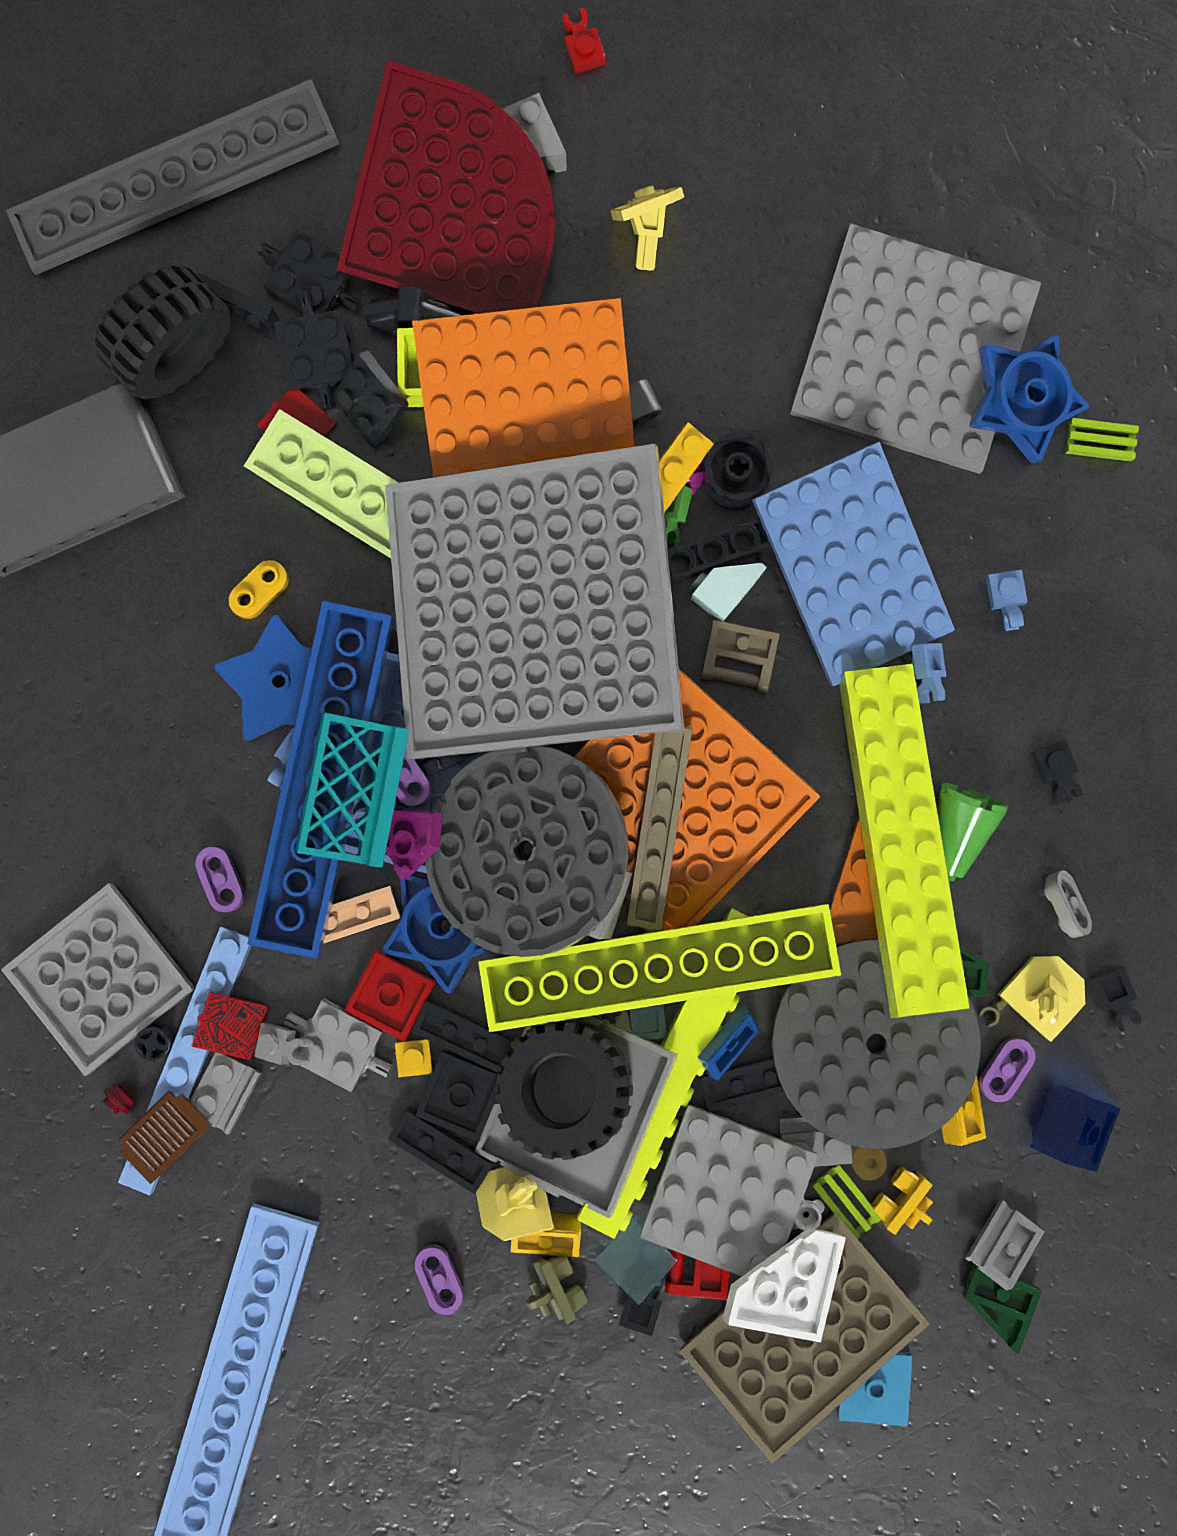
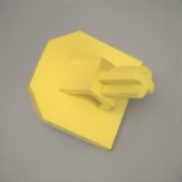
[610,185,684,271]
[998,956,1086,1042]
[476,1167,555,1241]

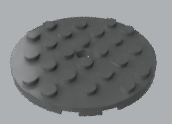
[425,746,628,957]
[771,939,981,1149]

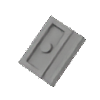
[190,1052,263,1135]
[778,1115,853,1167]
[965,1200,1044,1291]

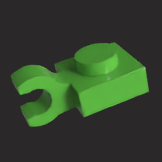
[664,486,693,547]

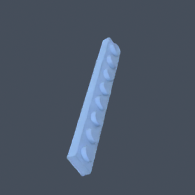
[118,926,252,1195]

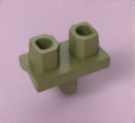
[526,1255,588,1324]

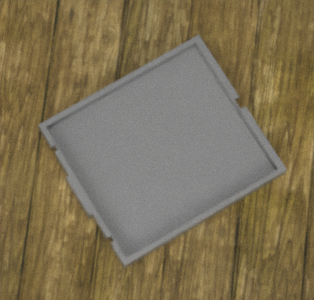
[475,1015,678,1218]

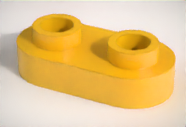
[229,560,289,619]

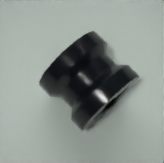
[134,1024,176,1061]

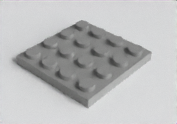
[1,883,195,1076]
[640,1104,818,1276]

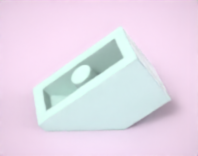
[690,563,767,622]

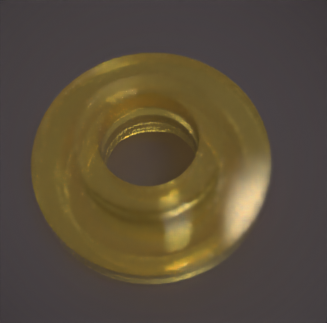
[852,1147,887,1180]

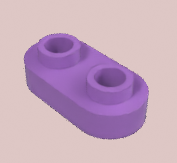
[397,747,432,806]
[195,847,245,912]
[979,1037,1035,1102]
[415,1244,464,1315]

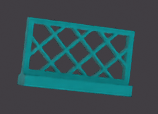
[295,712,409,868]

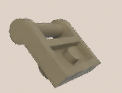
[700,620,780,694]

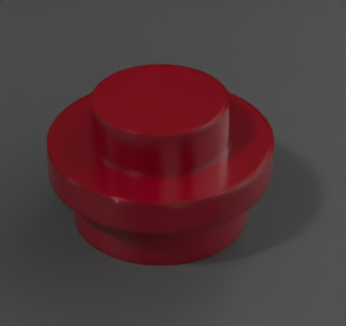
[103,1083,135,1115]

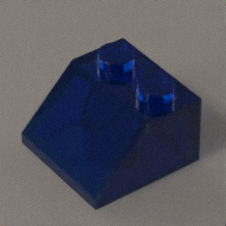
[1030,1082,1121,1172]

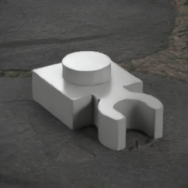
[254,1023,313,1065]

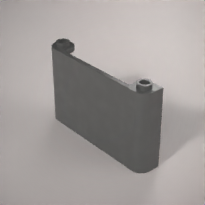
[0,380,186,577]

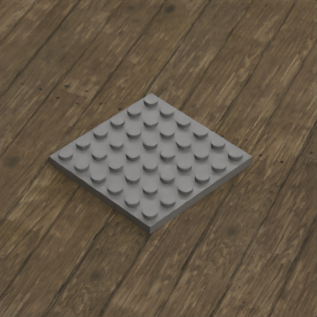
[789,223,1041,474]

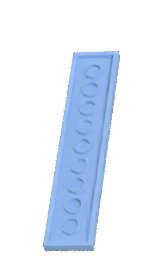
[154,1203,320,1536]

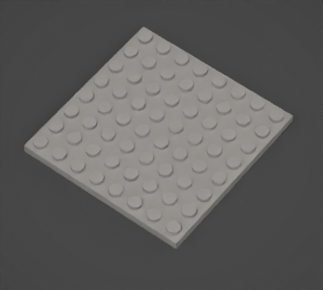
[385,444,684,760]

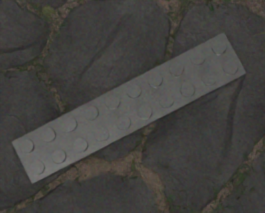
[6,79,339,275]

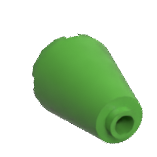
[937,783,1009,881]

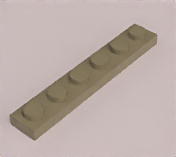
[627,725,693,931]

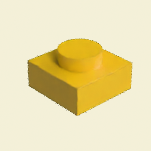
[395,1038,434,1077]

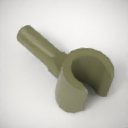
[977,998,1008,1027]

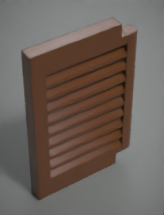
[118,1090,212,1184]

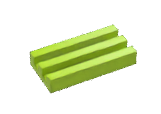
[1065,418,1139,462]
[811,1165,882,1239]

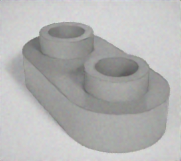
[1044,870,1092,938]

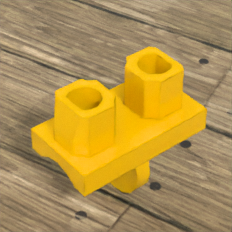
[871,1166,933,1235]

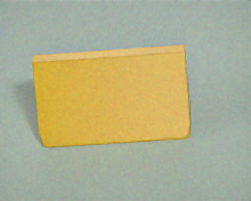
[942,1075,986,1146]
[511,1212,581,1257]

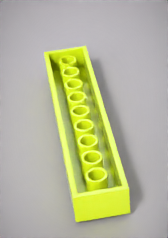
[839,664,969,1018]
[478,904,841,1032]

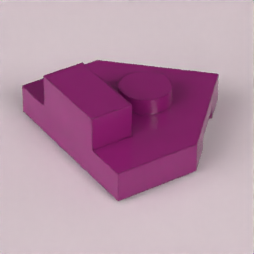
[386,808,443,879]

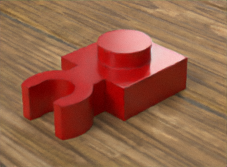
[563,8,606,74]

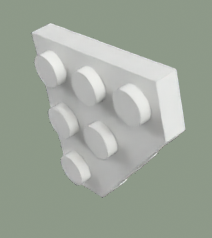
[722,1227,846,1342]

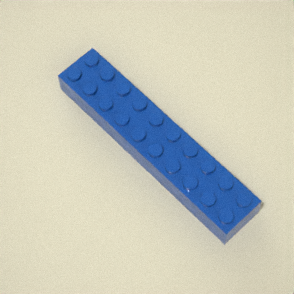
[247,601,394,959]

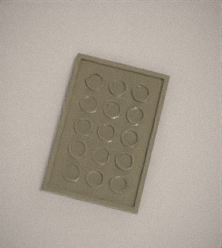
[680,1213,930,1464]

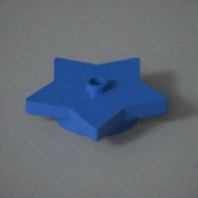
[969,335,1089,463]
[214,615,312,741]
[382,875,489,994]

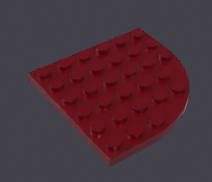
[337,60,555,314]

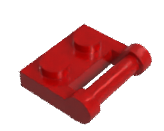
[664,1250,729,1300]

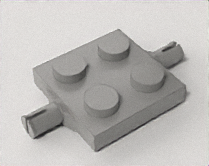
[283,998,393,1092]

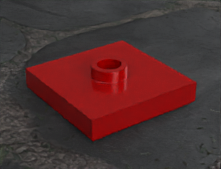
[344,949,436,1042]

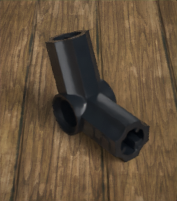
[363,287,461,331]

